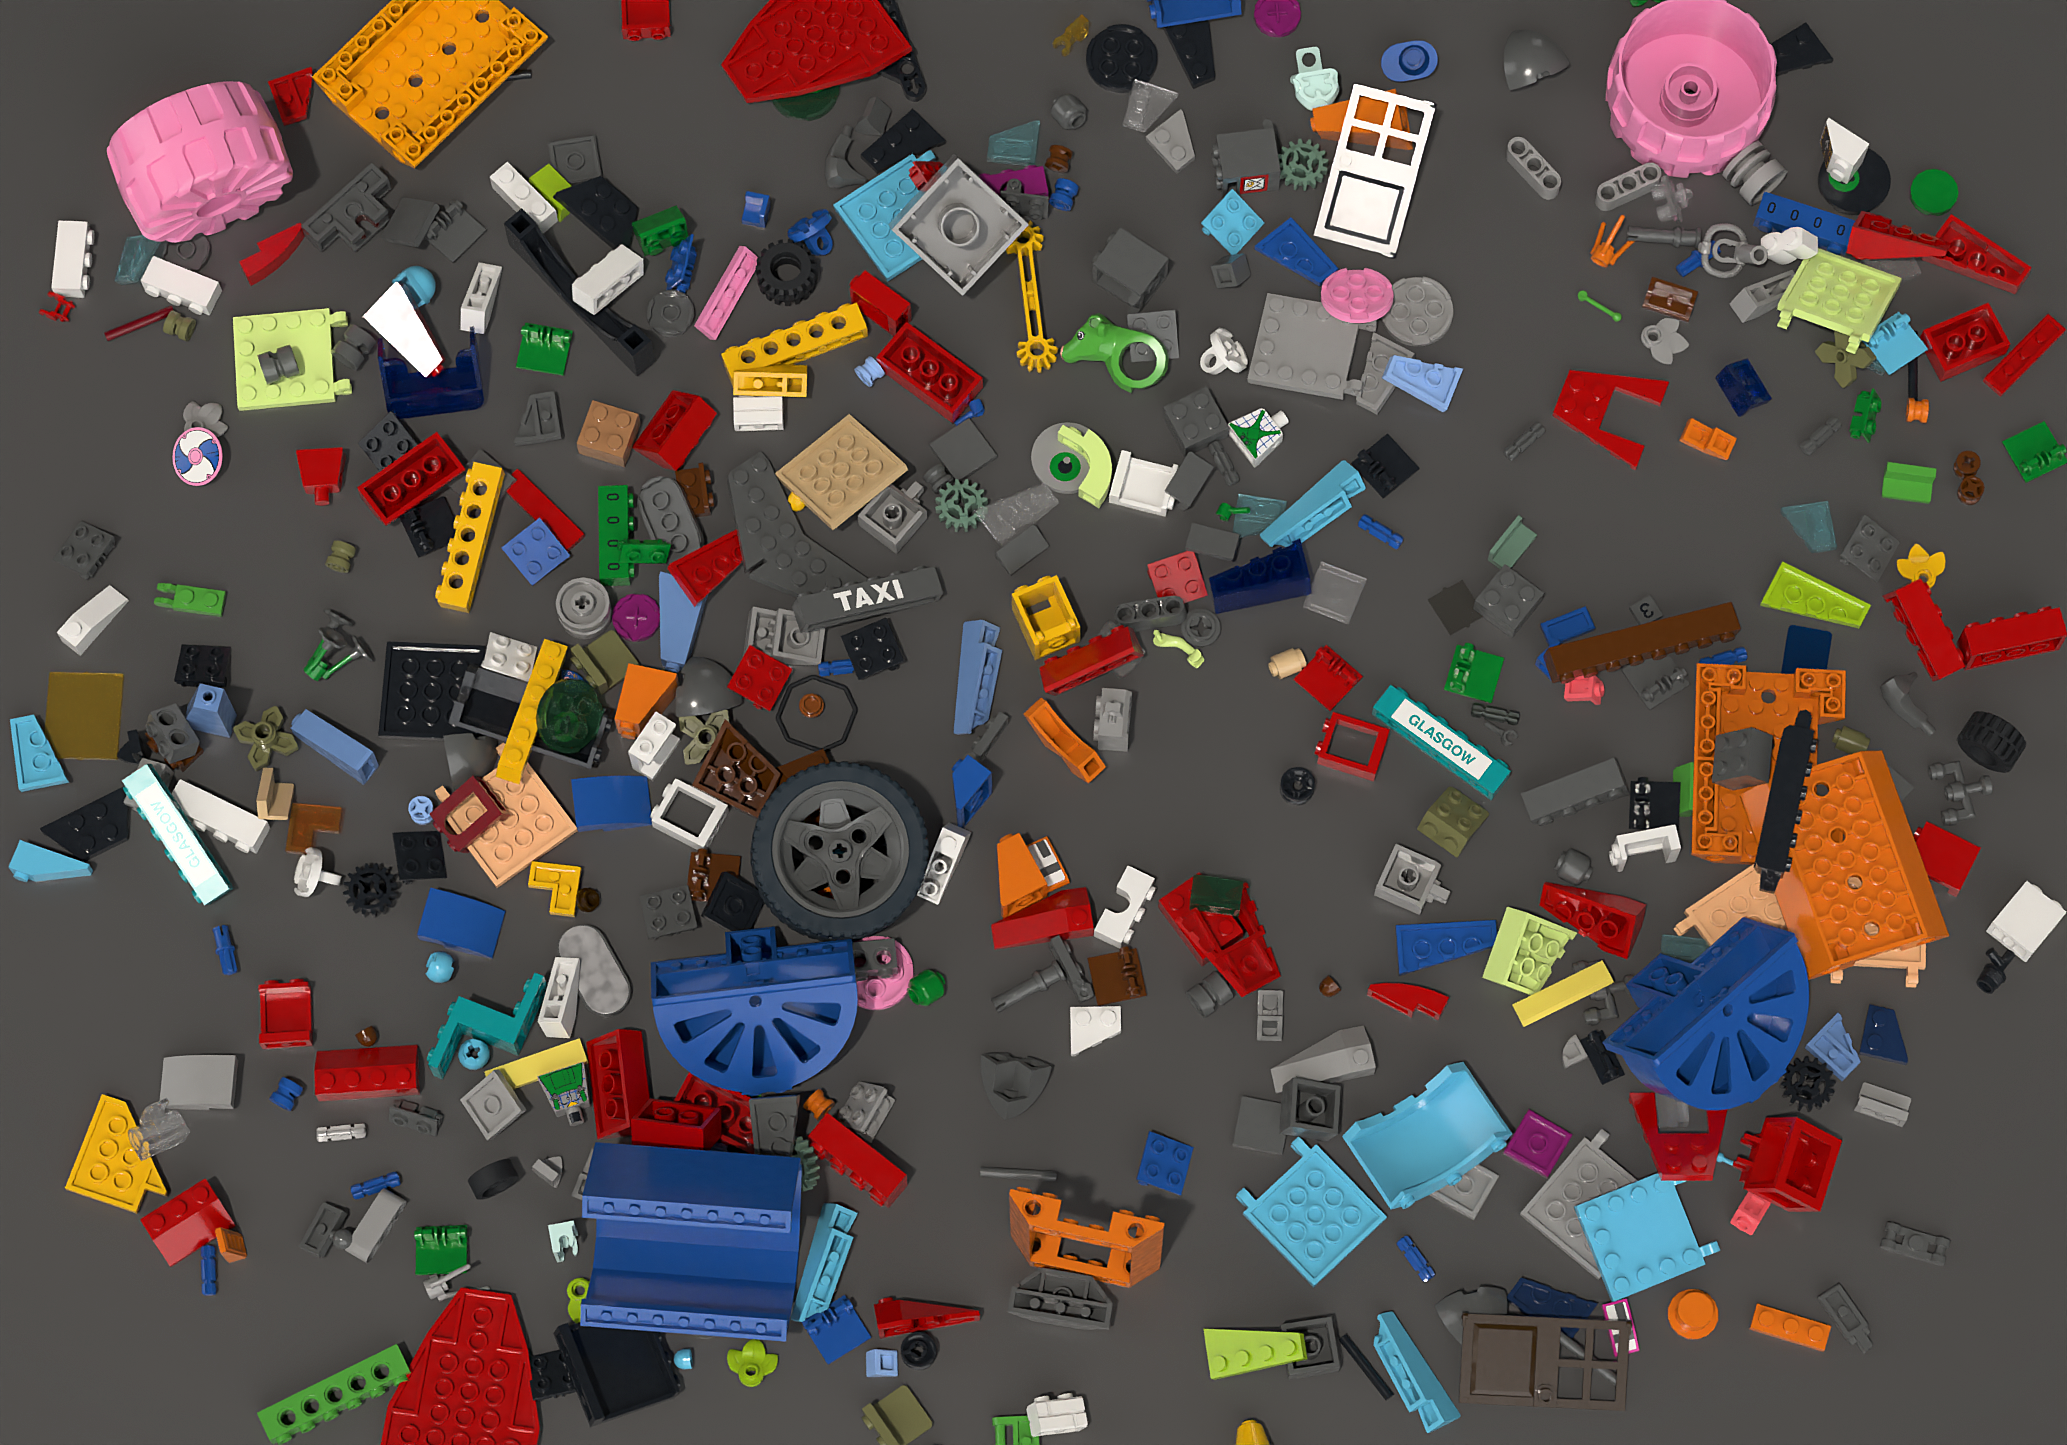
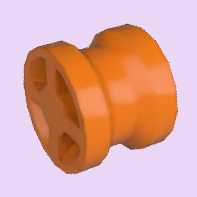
[1906,398,1929,423]
[803,1089,835,1121]

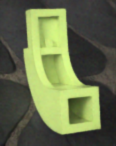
[1058,425,1112,508]

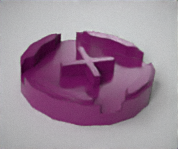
[1254,0,1301,38]
[612,593,660,642]

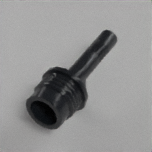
[1976,948,2015,994]

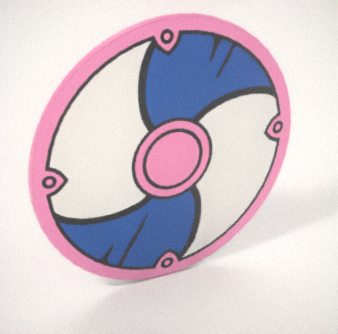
[173,427,223,486]

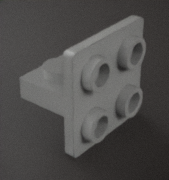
[836,1081,895,1143]

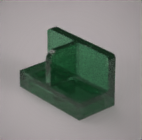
[1189,874,1243,917]

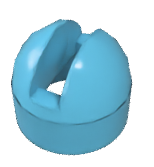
[674,1348,693,1370]

